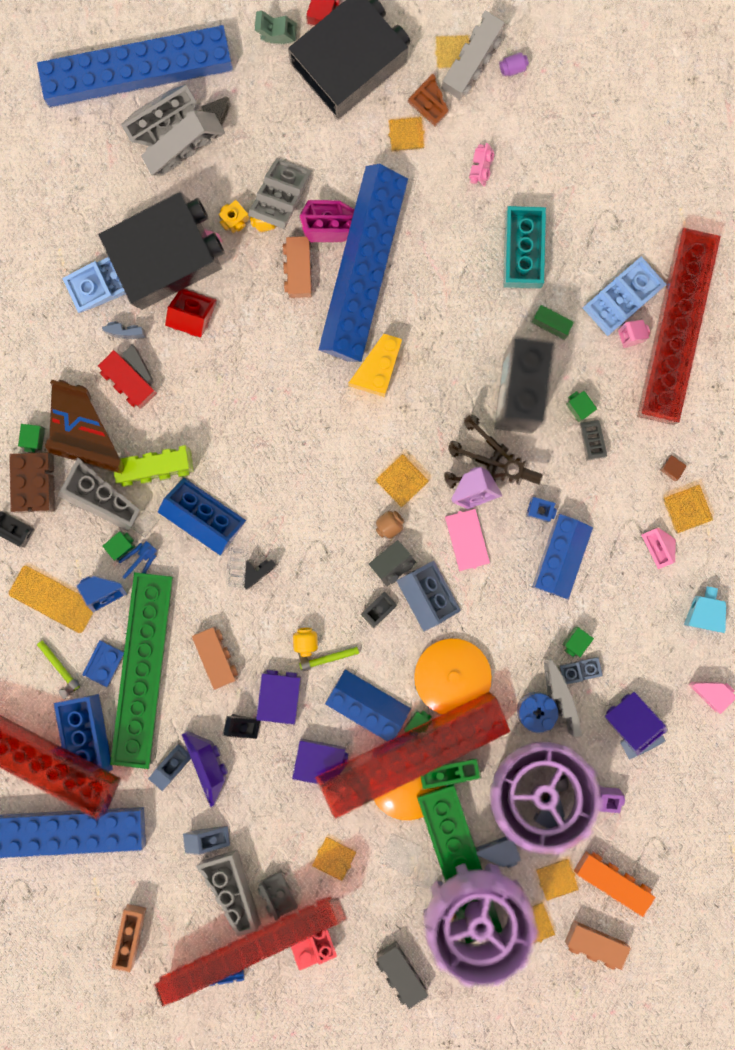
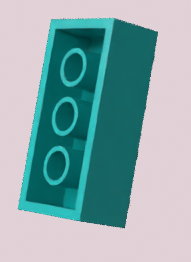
[503,206,546,289]

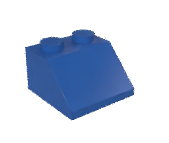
[76,576,127,613]

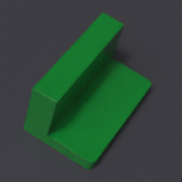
[531,305,574,340]

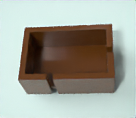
[9,453,55,513]

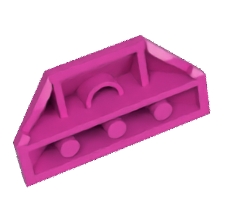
[300,200,354,242]

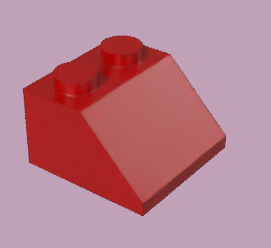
[165,289,216,338]

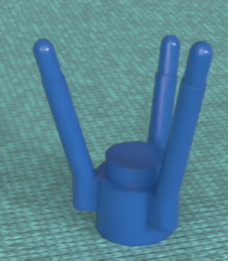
[118,541,157,579]

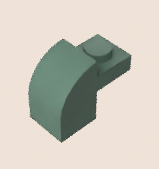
[255,10,297,44]

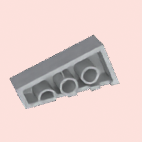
[441,10,505,100]
[141,110,225,176]
[58,458,139,531]

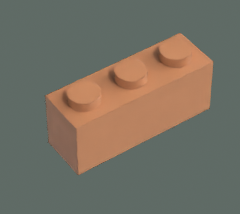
[283,236,312,298]
[192,627,239,690]
[111,904,146,972]
[565,920,631,970]

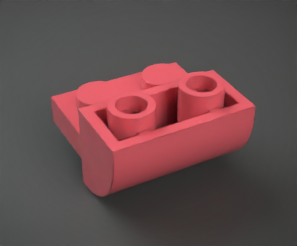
[285,918,337,971]

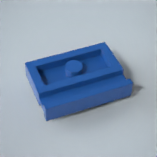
[82,640,124,687]

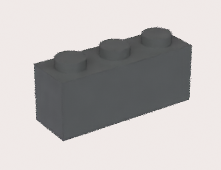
[376,941,429,1009]

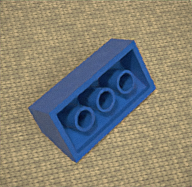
[158,478,246,556]
[532,514,593,600]
[325,669,411,744]
[54,694,113,780]

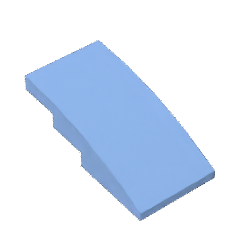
[62,257,126,313]
[583,257,667,336]

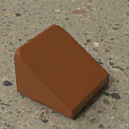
[660,455,687,481]

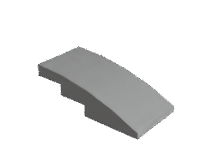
[248,158,312,229]
[543,657,582,737]

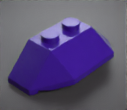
[182,731,228,807]

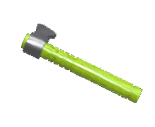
[37,640,80,700]
[298,647,359,671]

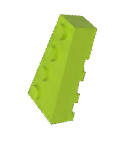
[114,445,194,487]

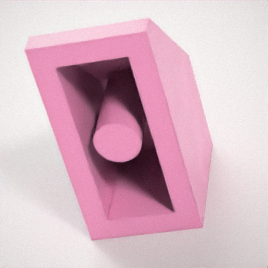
[618,320,650,348]
[688,682,735,714]

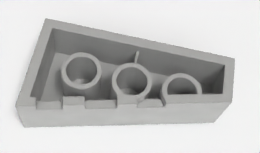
[196,849,261,936]

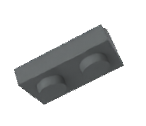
[258,871,298,921]

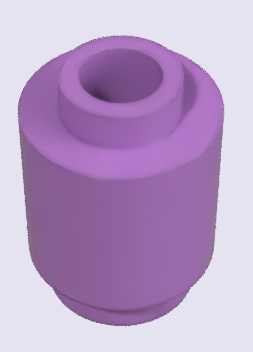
[499,52,529,77]

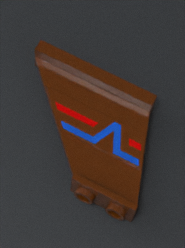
[45,379,124,474]

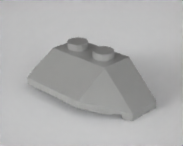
[121,84,196,146]

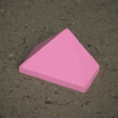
[642,528,676,569]

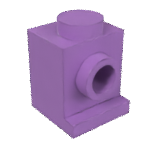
[599,785,625,813]

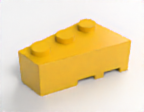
[348,334,402,397]

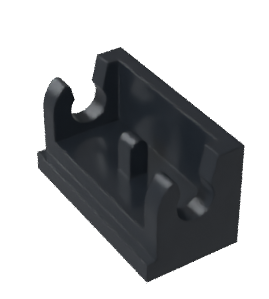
[0,511,35,548]

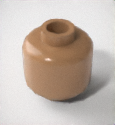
[376,511,404,539]

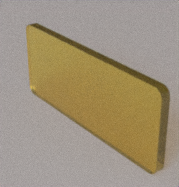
[9,566,93,633]

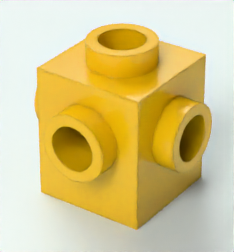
[218,200,250,234]

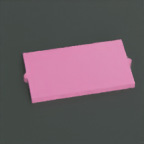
[445,509,490,571]

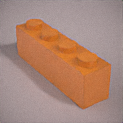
[574,851,656,917]

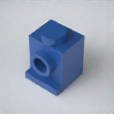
[526,497,557,522]

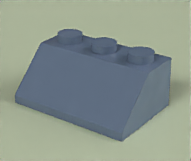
[397,561,461,632]

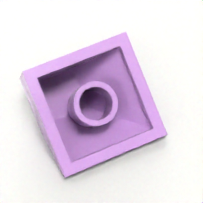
[452,467,502,509]

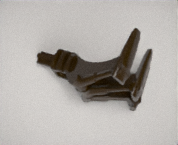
[444,414,543,489]

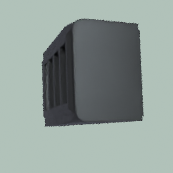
[122,344,154,384]
[580,420,607,461]

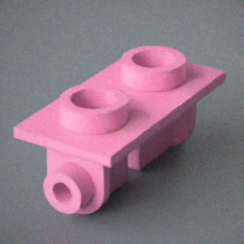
[469,143,494,187]

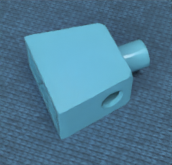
[684,586,726,633]

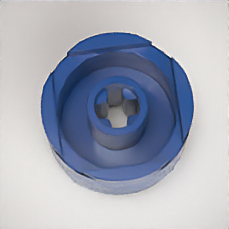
[517,692,558,733]

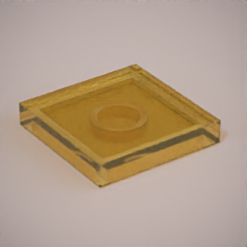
[375,454,429,508]
[663,484,713,534]

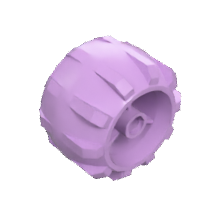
[490,742,602,854]
[423,863,538,987]

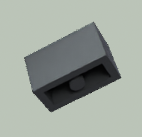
[369,540,417,586]

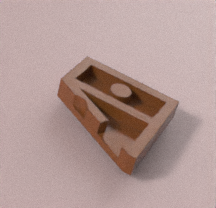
[408,73,449,127]

